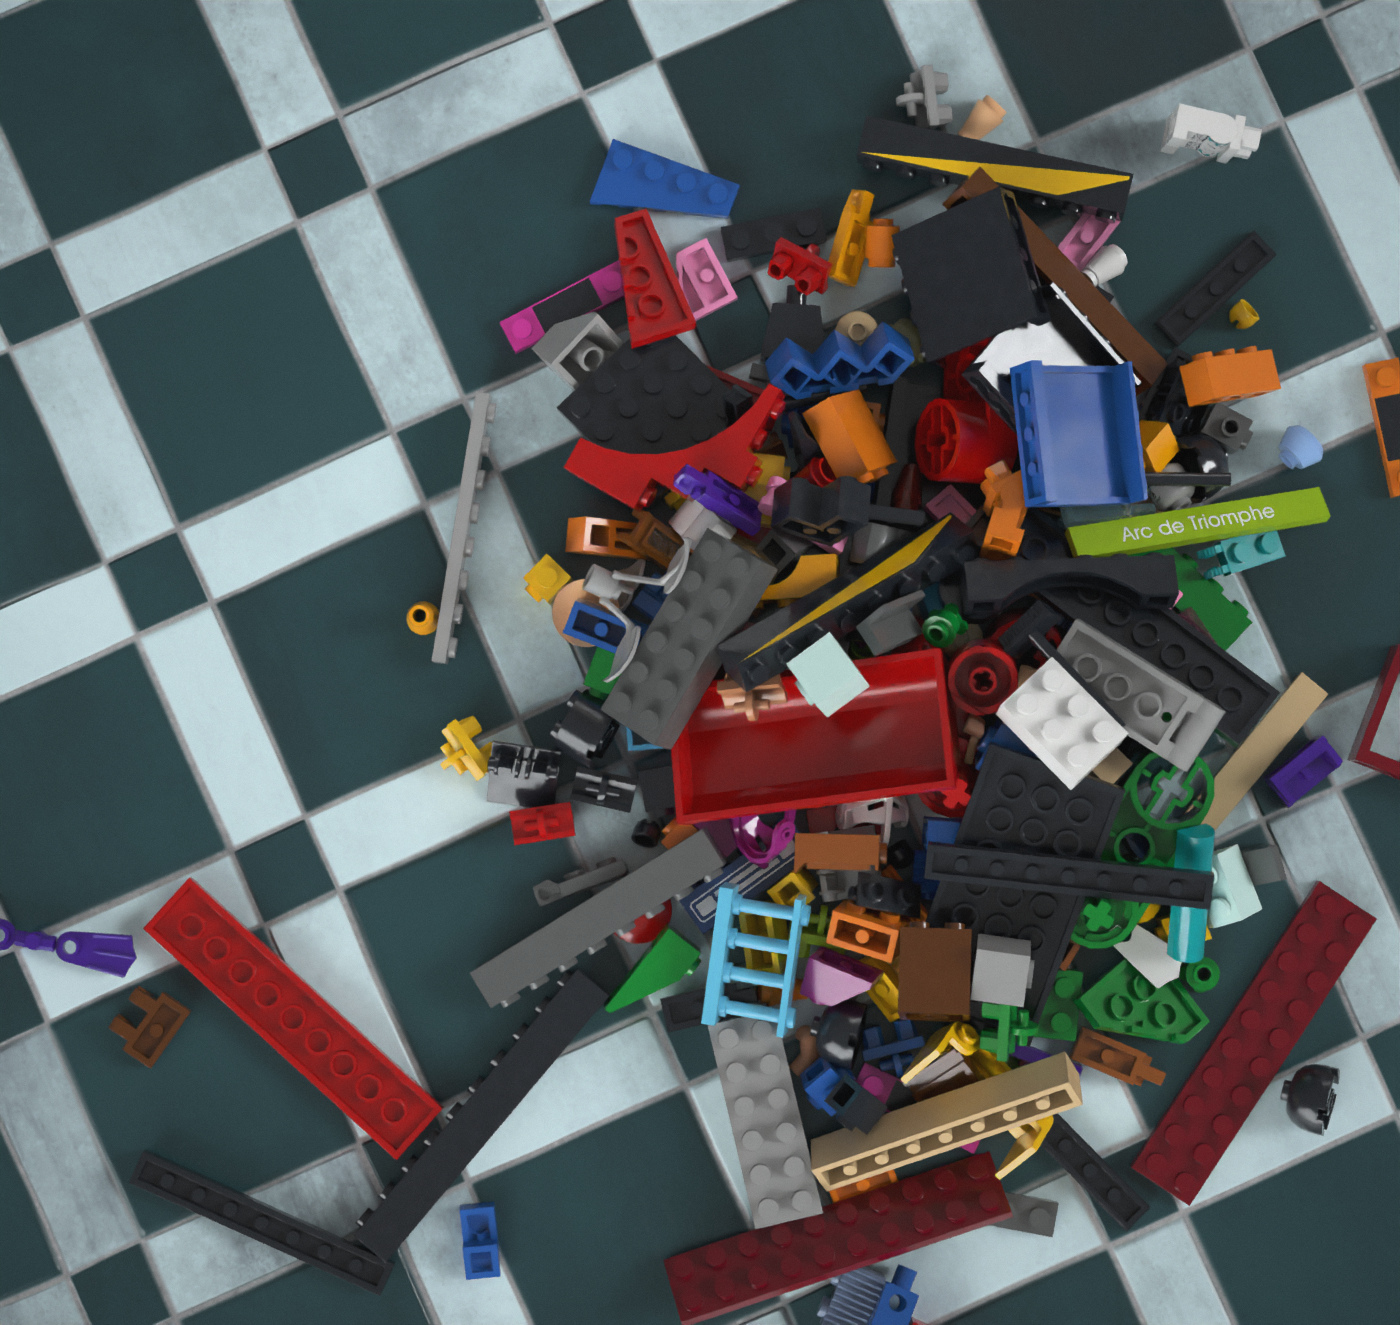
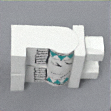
[1160,103,1262,163]

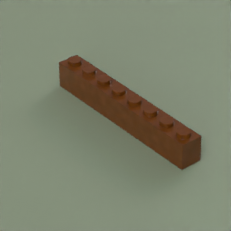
[942,167,1168,397]

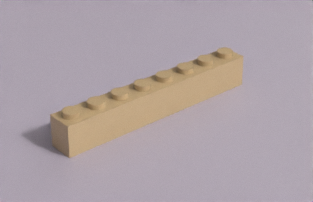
[811,1052,1083,1192]

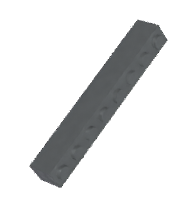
[470,827,728,1008]

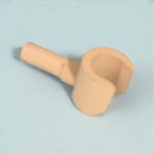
[962,714,986,764]

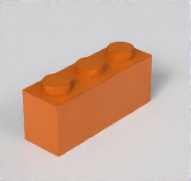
[1179,346,1281,407]

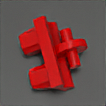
[767,237,833,296]
[509,802,576,845]

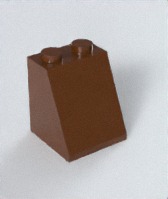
[898,921,972,1022]

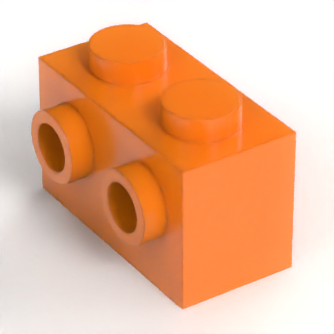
[826,899,910,963]

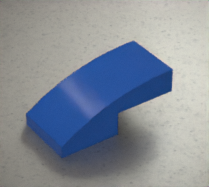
[459,1201,501,1280]

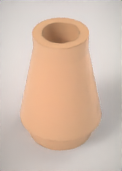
[957,95,1007,140]

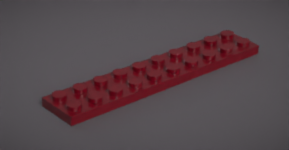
[1130,880,1377,1206]
[663,1151,1013,1325]

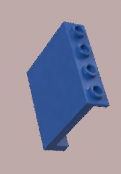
[1010,360,1148,507]

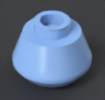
[1279,425,1323,469]

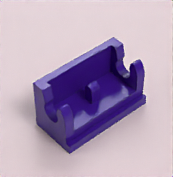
[1264,735,1343,808]

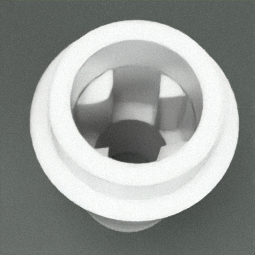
[1081,244,1128,287]

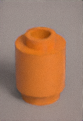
[865,218,900,268]

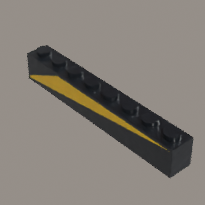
[857,115,1134,224]
[717,512,980,692]

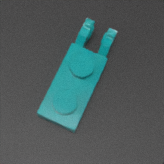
[1196,530,1286,580]

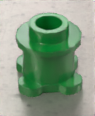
[922,603,968,648]
[1179,957,1220,993]

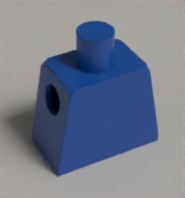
[867,1264,919,1325]

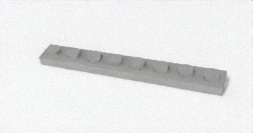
[432,391,497,665]

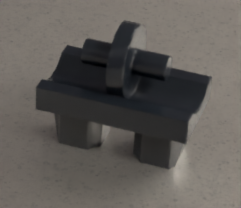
[570,766,638,813]

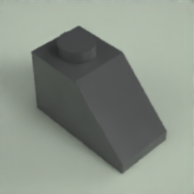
[1240,844,1287,886]

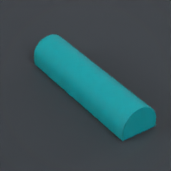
[1167,823,1215,963]

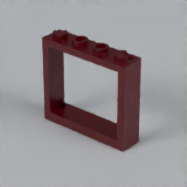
[1347,644,1400,780]

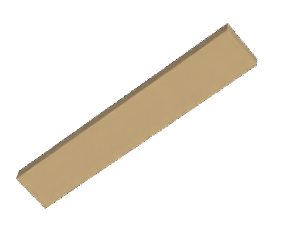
[1183,672,1328,830]

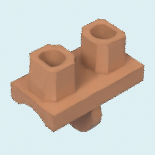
[717,673,788,721]

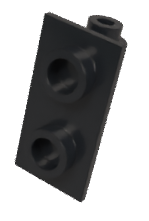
[848,872,921,919]

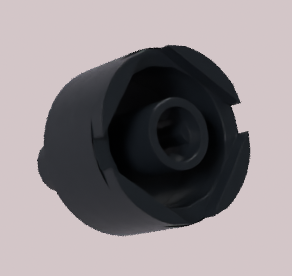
[550,689,620,769]

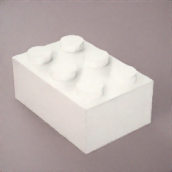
[996,657,1128,790]

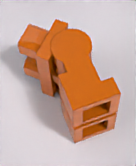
[979,460,1028,561]

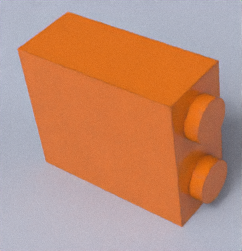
[802,389,897,484]

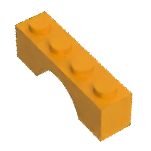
[754,554,840,611]

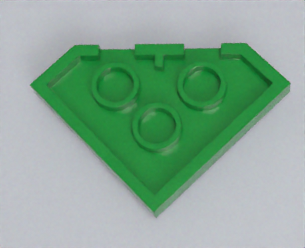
[1073,957,1210,1044]

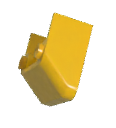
[901,1022,1054,1180]

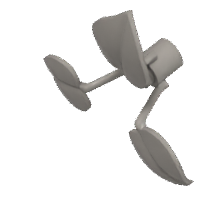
[582,537,692,683]

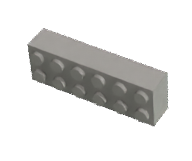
[708,1006,823,1229]

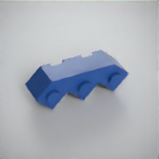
[765,321,915,400]

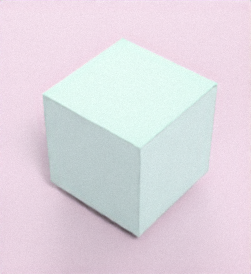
[787,632,870,717]

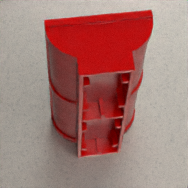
[671,648,962,825]

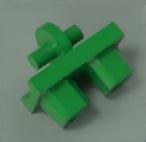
[980,1002,1038,1062]

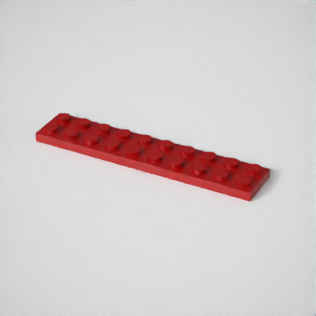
[143,877,444,1160]

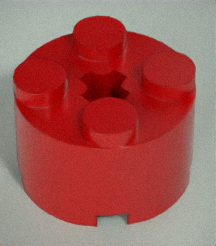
[947,638,1018,715]

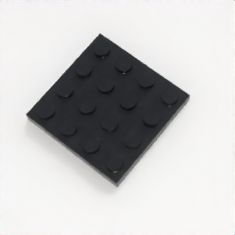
[556,335,730,506]

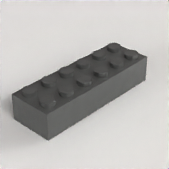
[600,528,778,750]

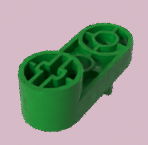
[1070,748,1215,949]

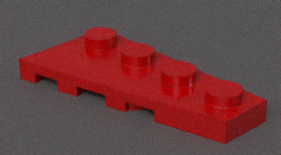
[614,208,696,349]

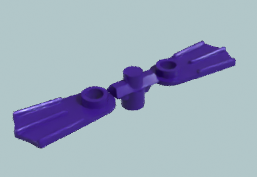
[0,918,137,978]

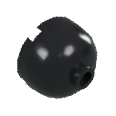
[1170,433,1229,504]
[810,1000,868,1070]
[1280,1064,1340,1136]

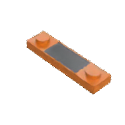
[1362,358,1400,498]

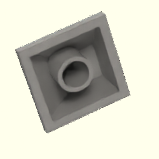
[532,312,624,390]

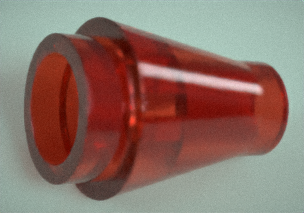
[890,464,923,511]

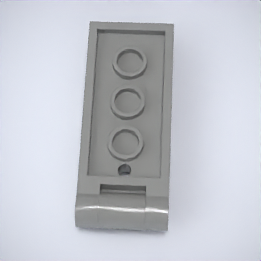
[1057,618,1226,771]

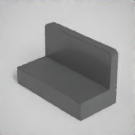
[856,590,926,656]

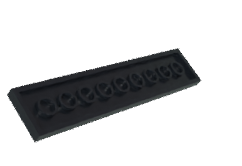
[966,502,1280,748]

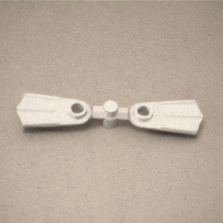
[1107,925,1182,988]

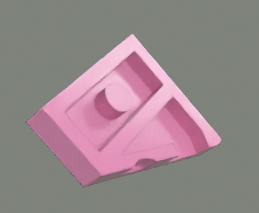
[676,238,738,321]

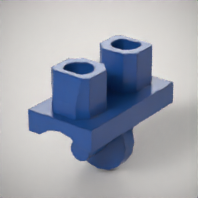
[861,1020,925,1078]

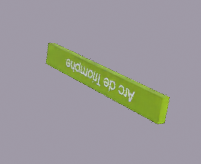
[1065,487,1331,558]

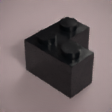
[771,476,871,547]

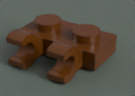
[108,985,192,1069]

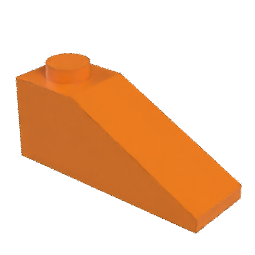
[565,516,677,561]

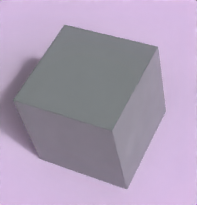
[970,934,1034,1007]

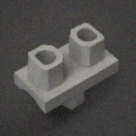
[896,65,953,130]

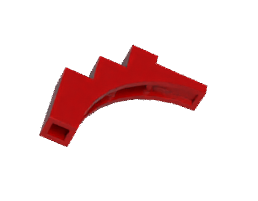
[563,383,786,512]

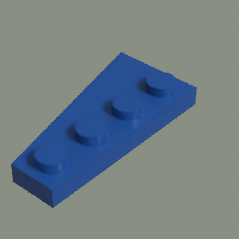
[590,139,740,219]

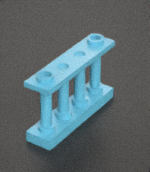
[701,882,811,1038]

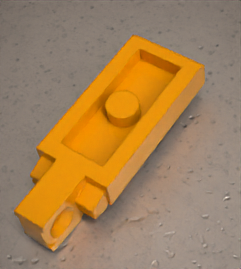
[828,189,875,287]

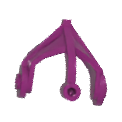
[730,810,796,869]

